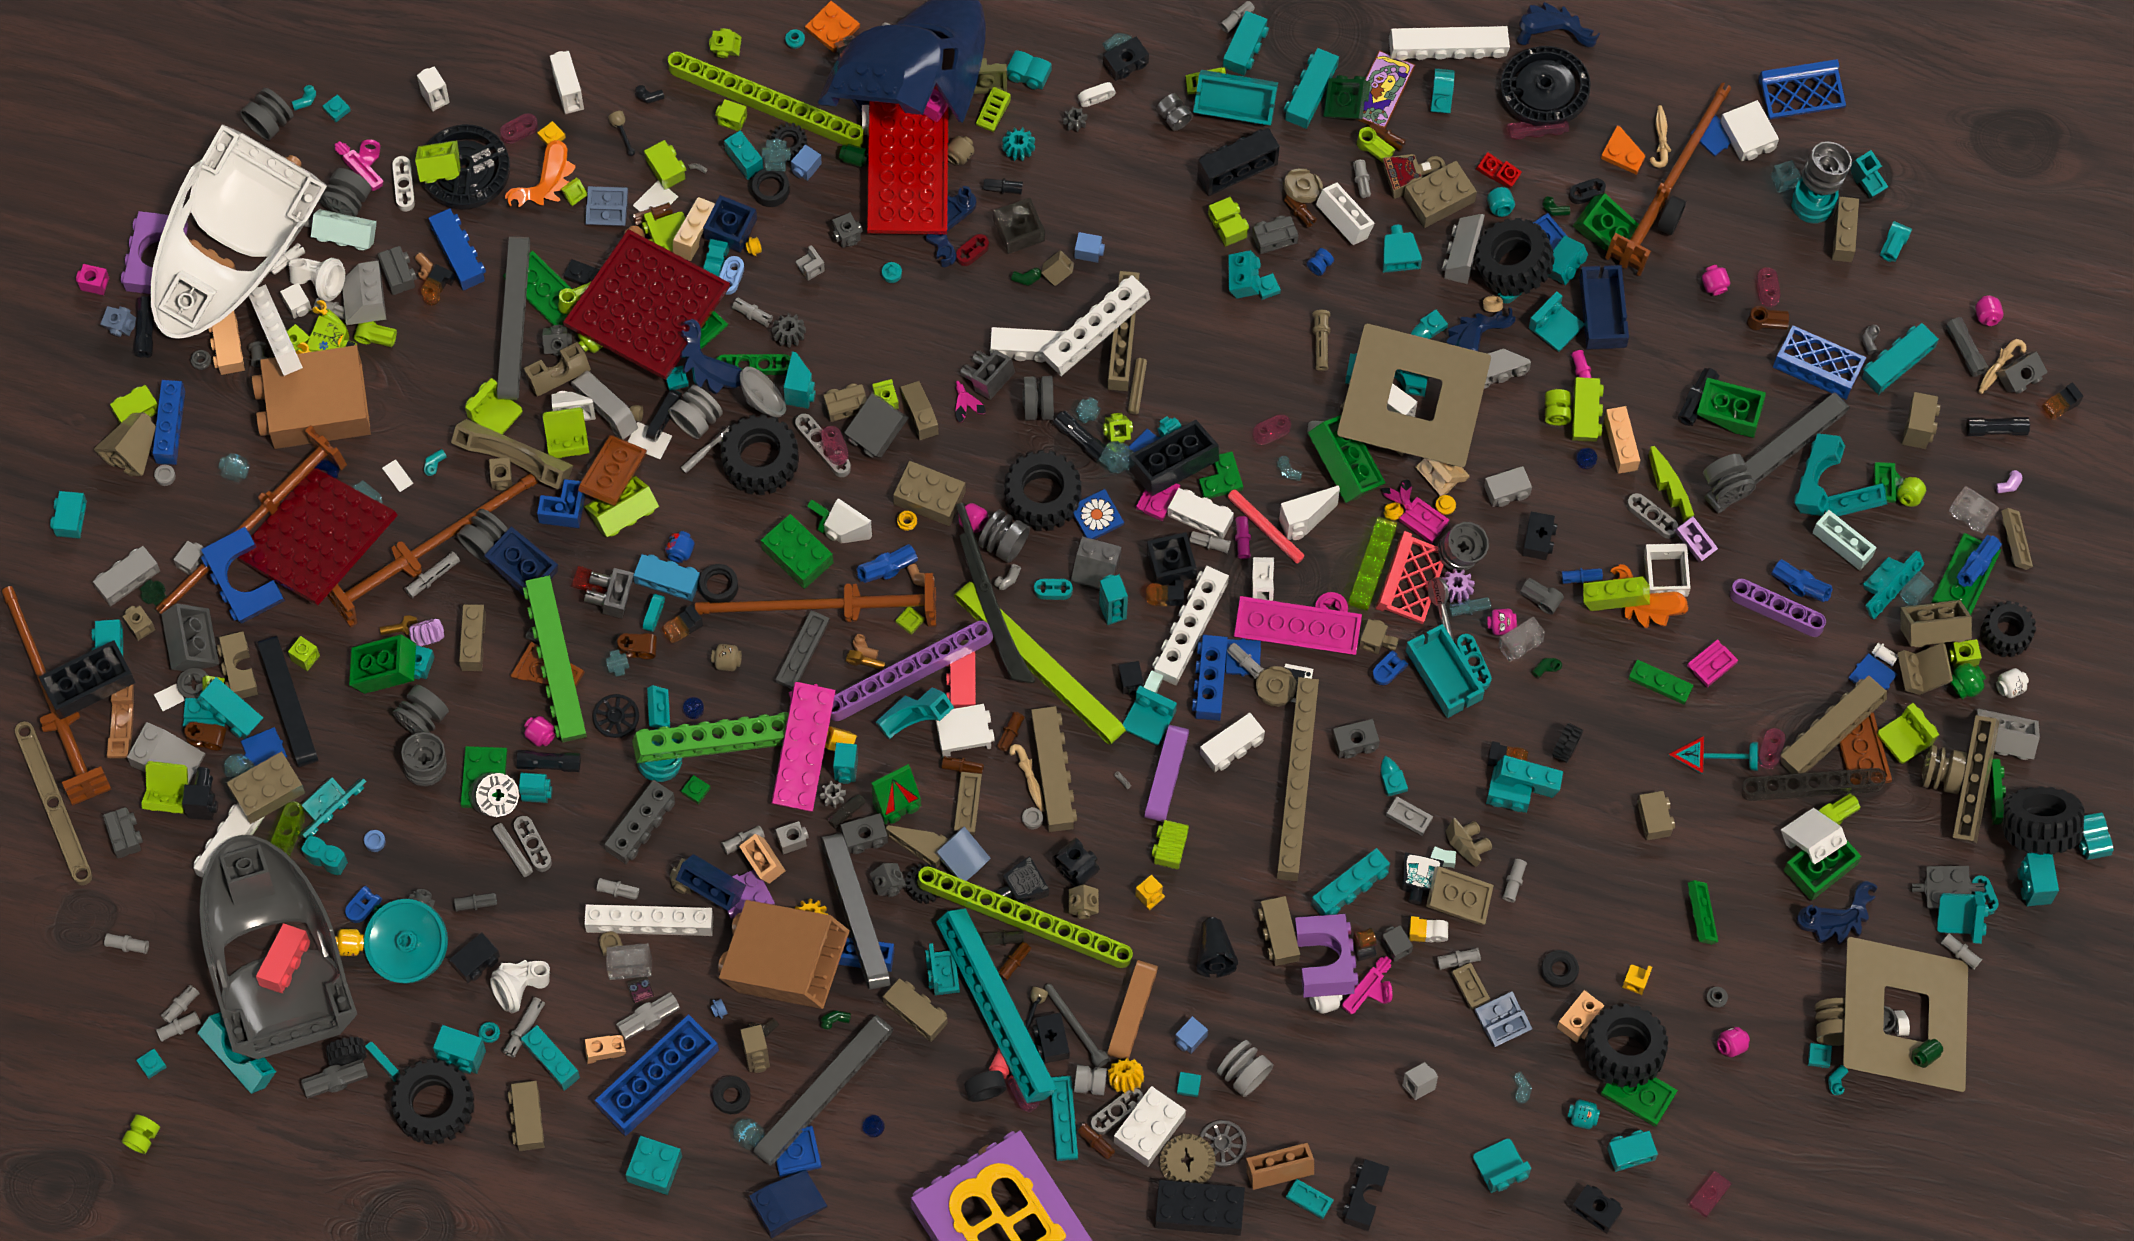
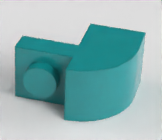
[1431,69,1455,113]
[1851,150,1888,199]

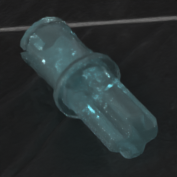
[1450,597,1491,617]

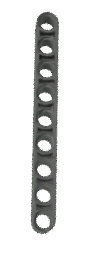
[497,236,530,400]
[1704,393,1850,513]
[821,833,890,990]
[753,1015,893,1166]

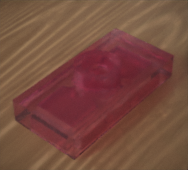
[1689,1171,1732,1217]

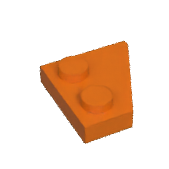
[1601,125,1645,175]

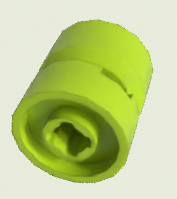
[1545,389,1571,426]
[121,1115,160,1154]

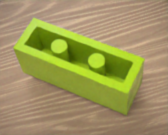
[1572,377,1604,442]
[1584,576,1650,611]

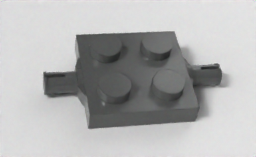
[1912,866,1984,909]

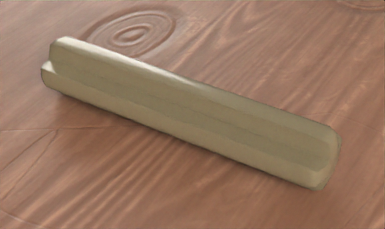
[1128,358,1147,415]

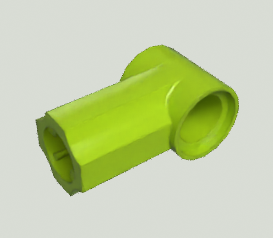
[1357,127,1395,162]
[558,282,591,314]
[354,321,397,347]
[1819,793,1861,825]

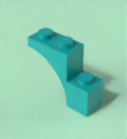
[876,687,954,739]

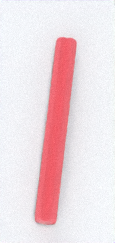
[1228,489,1304,564]

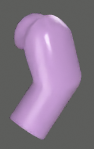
[1996,470,2022,493]

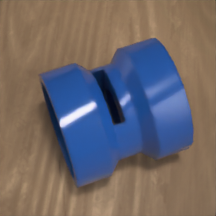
[1307,248,1334,276]

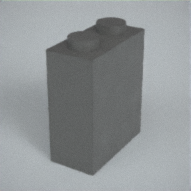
[845,393,908,458]

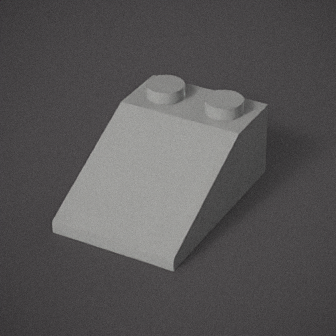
[127,722,205,785]

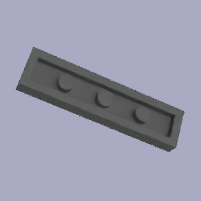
[776,610,830,690]

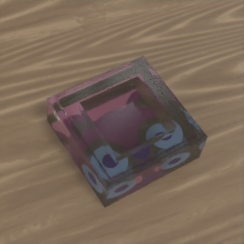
[627,975,654,1003]

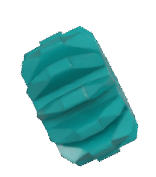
[1002,127,1035,161]

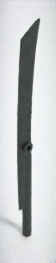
[956,503,1035,683]

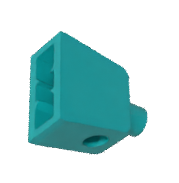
[1383,225,1422,273]

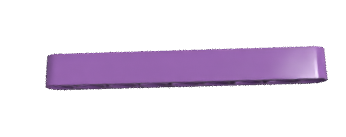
[830,621,993,721]

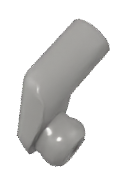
[994,564,1021,590]

